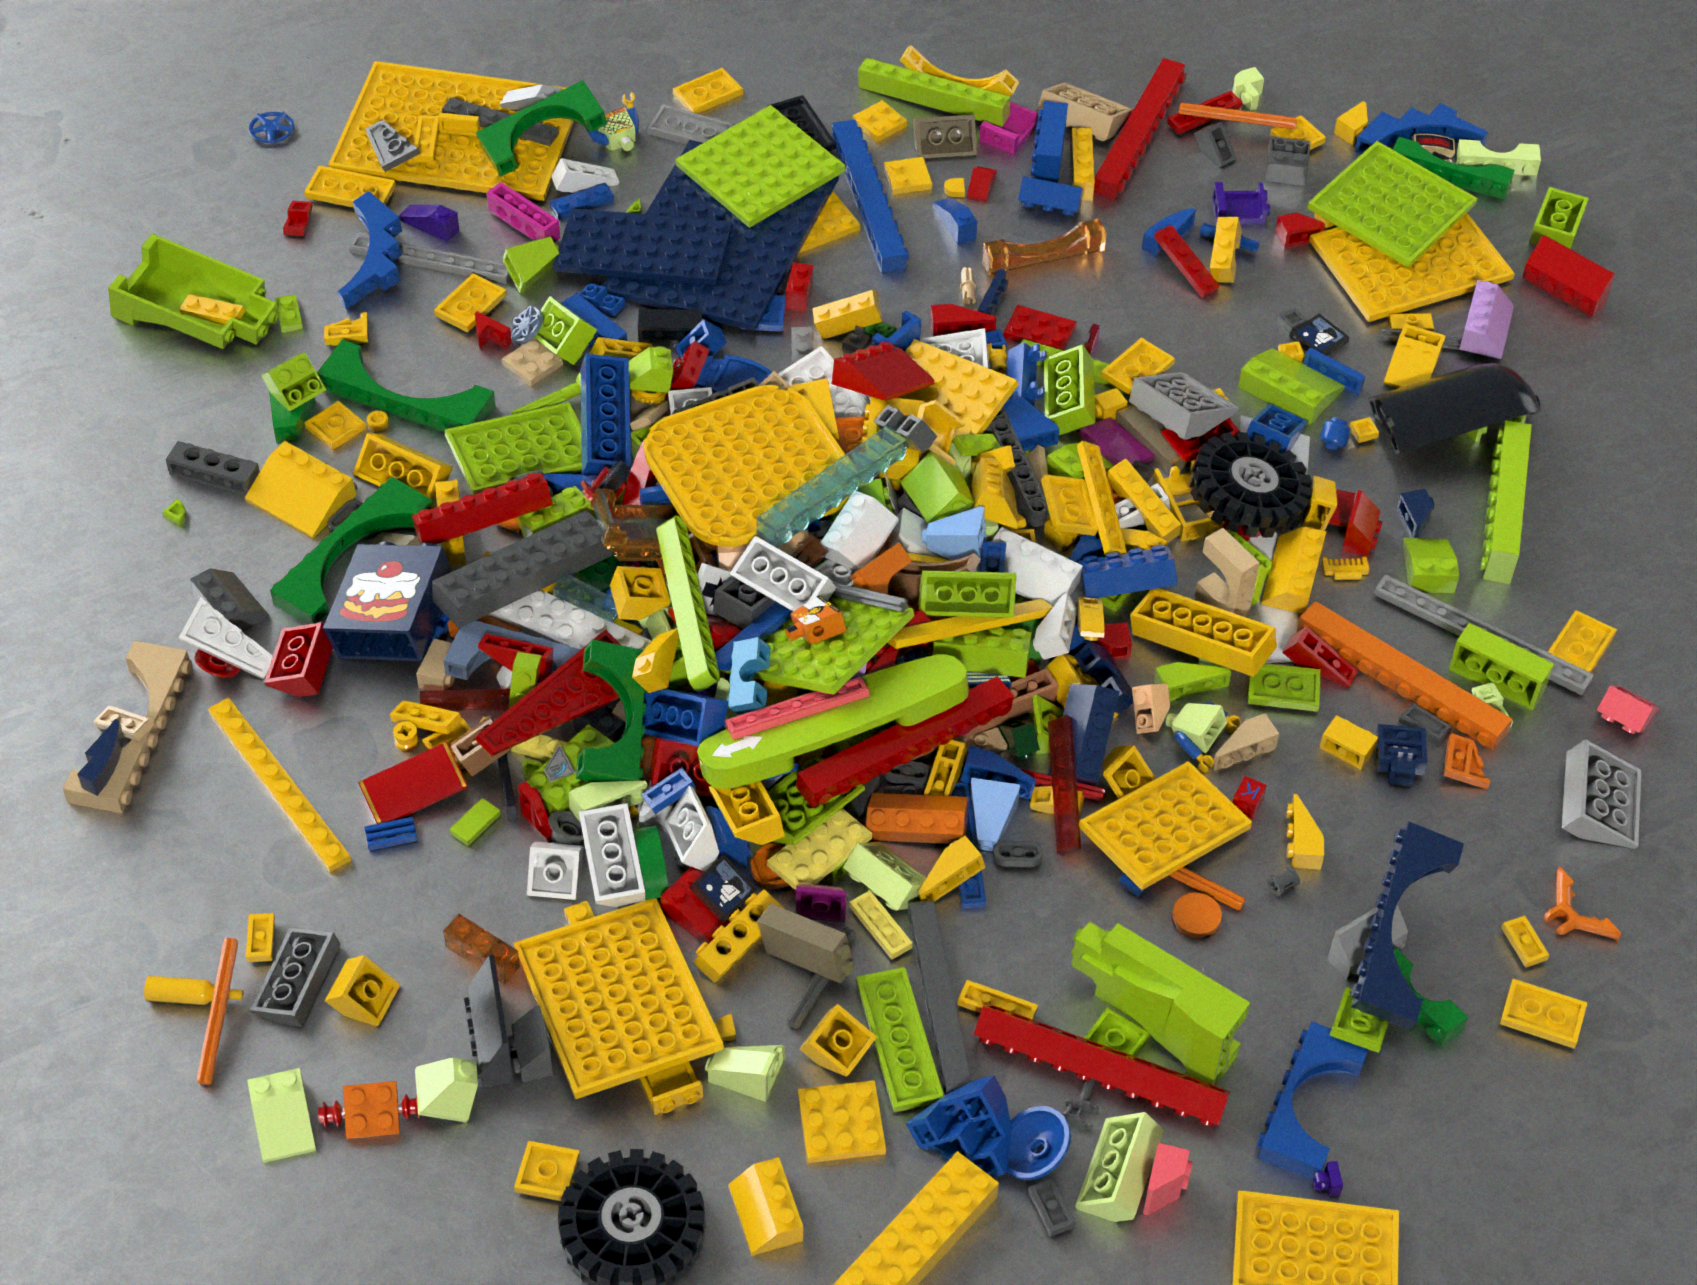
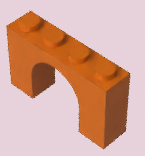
[850,542,950,653]

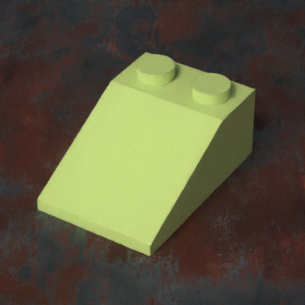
[247,1068,316,1163]

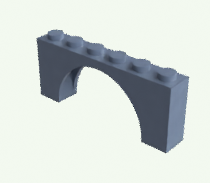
[444,620,581,680]

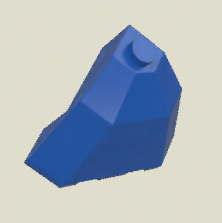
[906,1075,1012,1177]

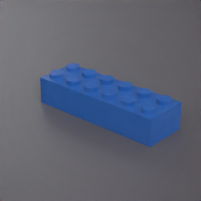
[580,353,631,481]

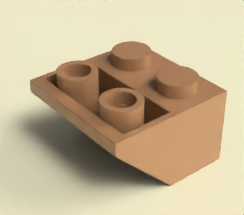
[451,715,512,776]

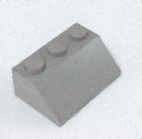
[1327,904,1408,980]

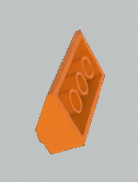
[866,793,969,844]

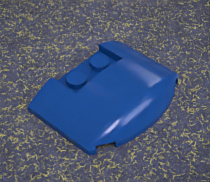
[691,355,772,394]

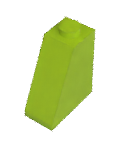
[502,236,559,294]

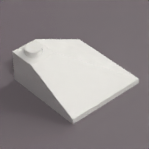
[922,328,990,369]

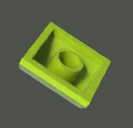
[1030,694,1064,754]

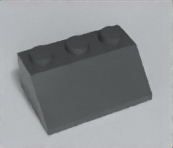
[190,568,269,632]

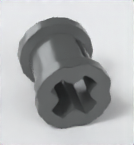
[1267,866,1300,896]

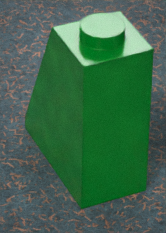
[269,391,316,443]

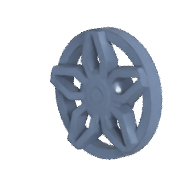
[511,306,543,344]

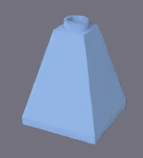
[922,506,986,571]
[970,778,1020,851]

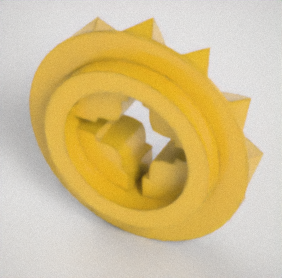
[631,390,666,405]

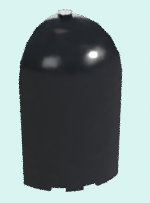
[1368,363,1541,455]

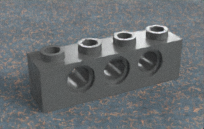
[165,441,260,496]

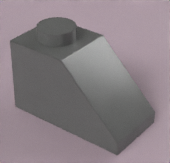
[1194,122,1237,167]

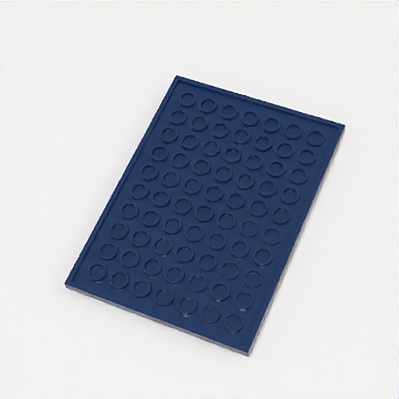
[602,140,839,331]

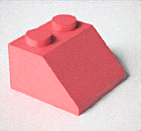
[1597,685,1660,734]
[1143,1143,1193,1216]

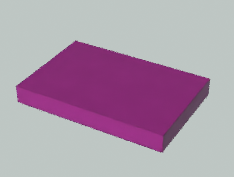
[1079,417,1155,468]

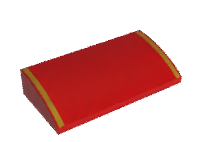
[358,741,468,824]

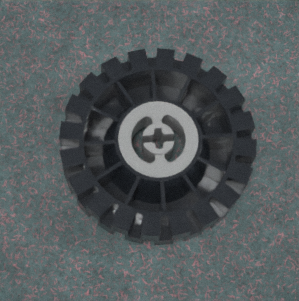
[1189,432,1313,538]
[558,1149,706,1285]

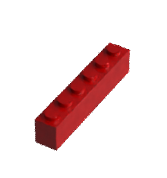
[412,473,553,544]

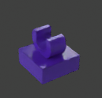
[1313,1161,1343,1198]

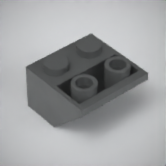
[1265,137,1310,186]

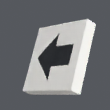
[697,563,732,618]

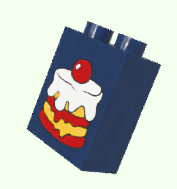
[323,542,453,661]

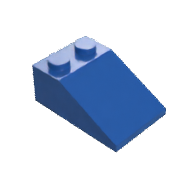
[1246,403,1309,454]

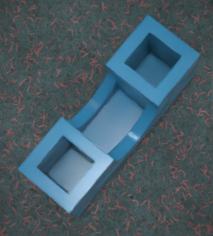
[728,637,771,715]

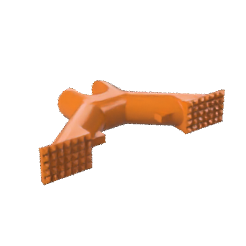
[1544,866,1622,942]

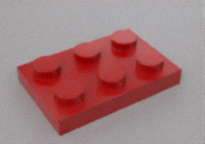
[1003,305,1077,351]

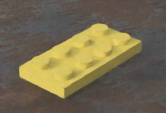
[767,808,872,890]

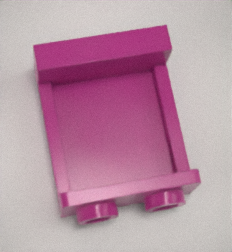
[979,101,1038,155]

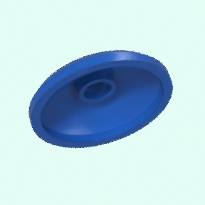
[1007,1106,1071,1180]

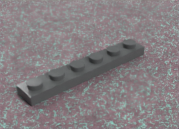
[442,97,559,146]

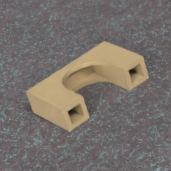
[1194,528,1260,618]

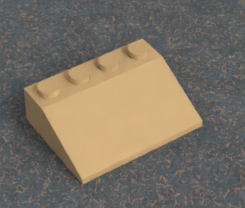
[1036,82,1134,141]

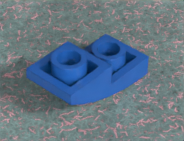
[579,283,626,317]

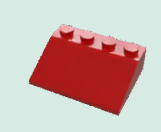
[832,342,935,401]

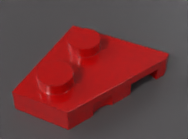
[518,781,553,843]

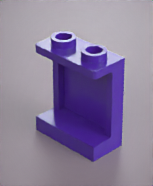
[1212,182,1270,225]

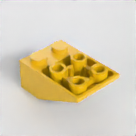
[1383,324,1446,388]

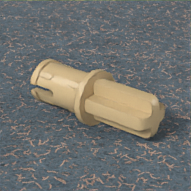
[960,267,976,306]

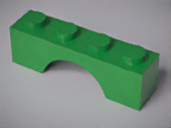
[1394,948,1468,1046]

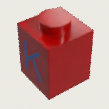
[1232,776,1267,820]

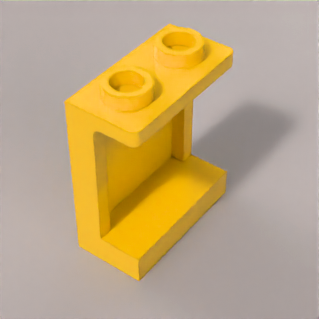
[908,400,965,466]
[638,1062,703,1115]

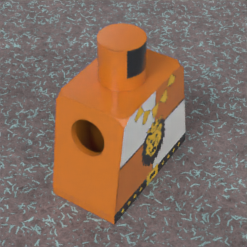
[785,595,847,644]

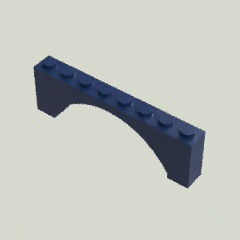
[1351,821,1464,1030]

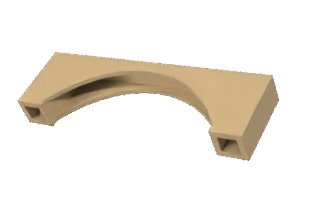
[63,640,192,814]

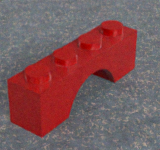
[865,609,932,675]

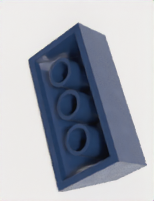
[1048,684,1120,786]

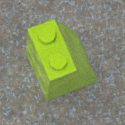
[900,451,975,523]

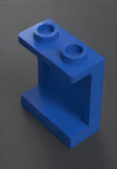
[872,310,921,352]

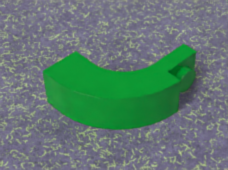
[633,825,669,900]

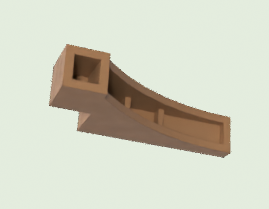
[881,553,981,605]

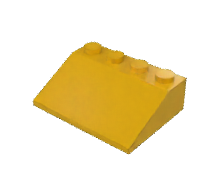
[245,441,357,539]

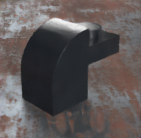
[573,705,624,741]

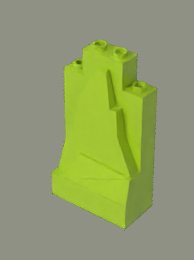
[108,233,279,349]
[1071,921,1251,1086]

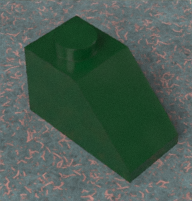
[995,718,1040,759]

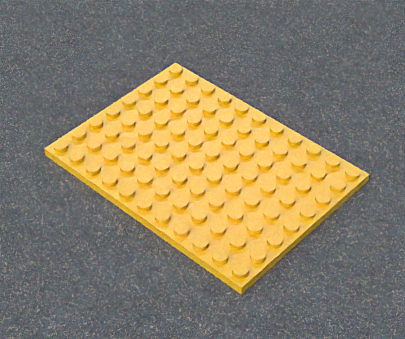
[328,61,574,201]

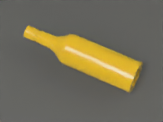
[144,975,244,1005]

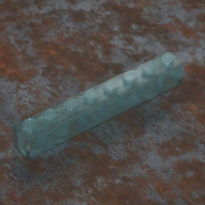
[756,426,907,548]

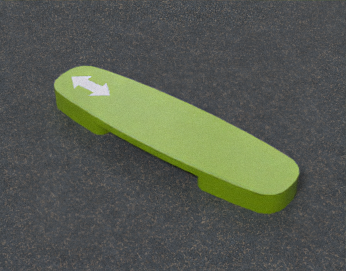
[697,654,969,789]

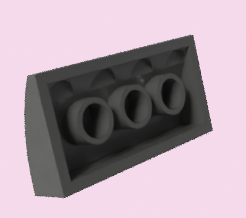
[250,927,340,1027]

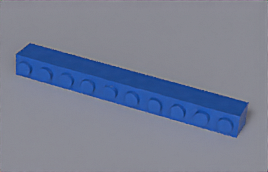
[832,119,909,273]

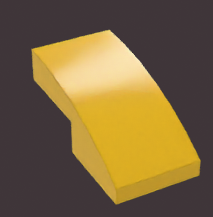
[1030,786,1084,816]

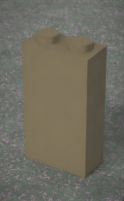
[757,904,854,983]

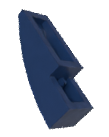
[77,719,124,796]

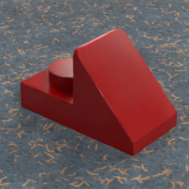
[967,166,997,202]
[474,311,512,349]

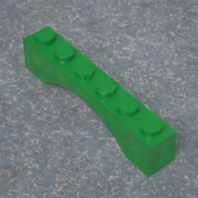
[1393,137,1515,200]

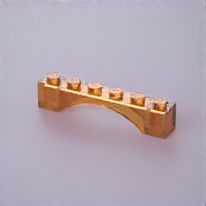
[982,219,1107,275]

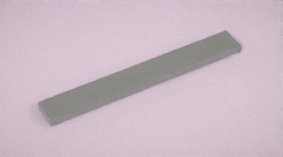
[349,234,510,284]

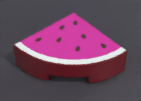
[1084,324,1100,354]

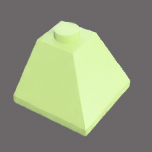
[415,1058,478,1123]

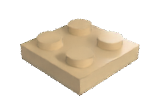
[502,338,563,386]

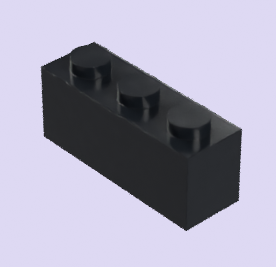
[638,309,703,343]

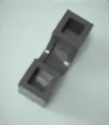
[874,405,937,453]

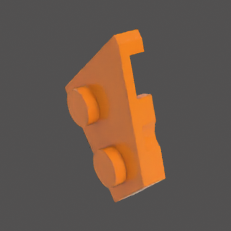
[1443,733,1490,789]

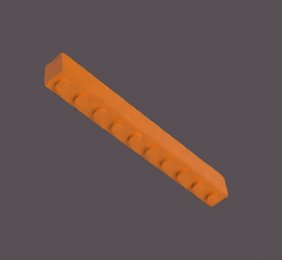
[1297,601,1513,750]

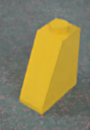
[1301,475,1337,531]

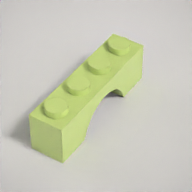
[1456,139,1541,176]

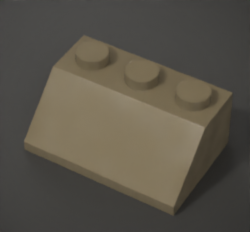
[913,115,977,158]

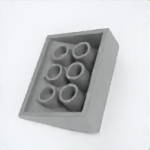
[1129,372,1239,439]
[1562,739,1641,849]

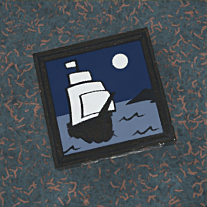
[1289,313,1349,356]
[689,854,757,924]

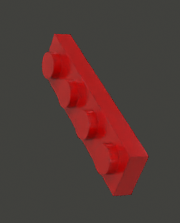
[1167,91,1243,135]
[1154,225,1220,298]

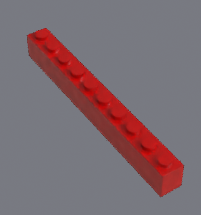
[1094,58,1187,200]
[796,676,1014,808]
[973,1003,1231,1126]

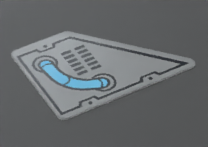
[544,746,574,782]

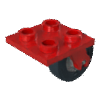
[581,461,630,520]

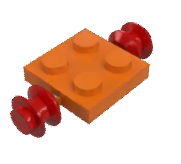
[318,1081,421,1140]

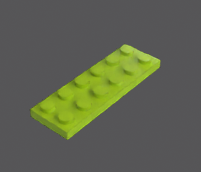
[856,967,944,1112]

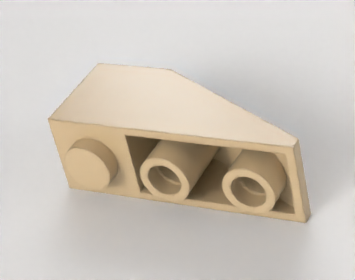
[1212,713,1279,771]

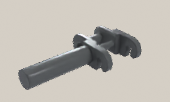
[1061,1078,1099,1131]

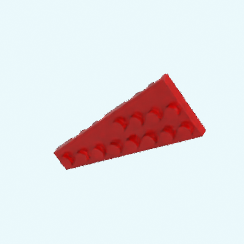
[475,629,621,756]

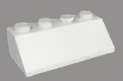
[978,527,1083,607]
[730,536,836,612]
[579,803,645,908]

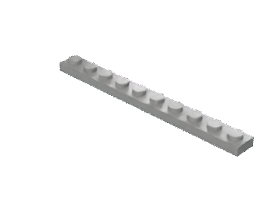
[1374,574,1594,695]

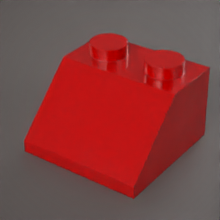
[1342,490,1383,558]

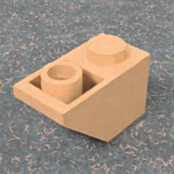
[1132,684,1170,734]

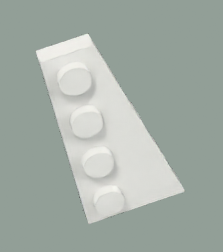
[179,598,273,680]

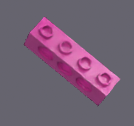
[486,182,560,243]

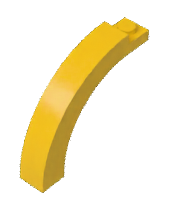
[899,45,1019,96]

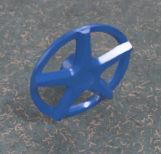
[249,111,294,143]

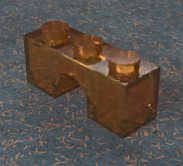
[443,914,520,984]

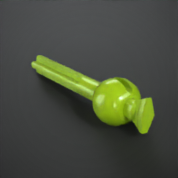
[511,373,581,414]

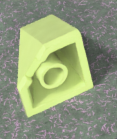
[705,1045,785,1102]

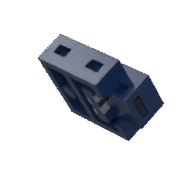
[1375,724,1428,786]

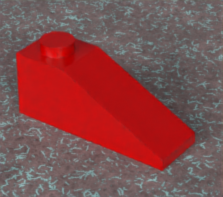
[930,304,997,337]
[1282,626,1358,688]
[478,633,553,683]

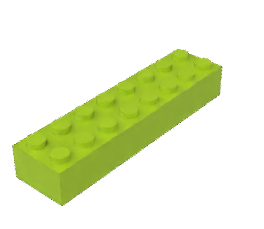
[1480,420,1532,584]

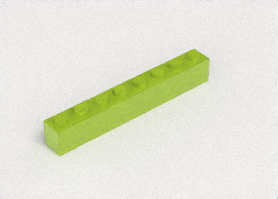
[858,58,1010,127]

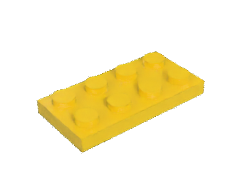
[304,165,396,208]

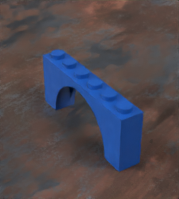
[1256,1021,1369,1180]

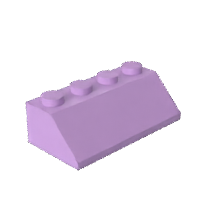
[1460,280,1514,359]

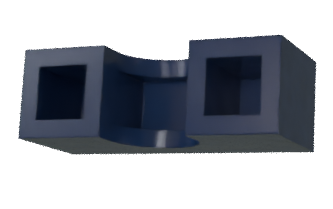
[1074,641,1134,714]

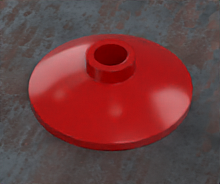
[194,649,240,677]

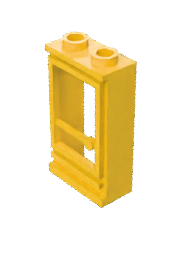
[1152,460,1224,541]

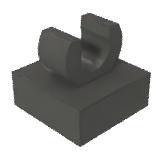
[842,326,871,352]

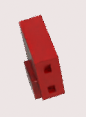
[666,341,710,397]

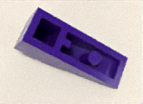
[398,205,460,242]

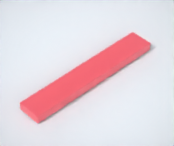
[724,677,870,740]

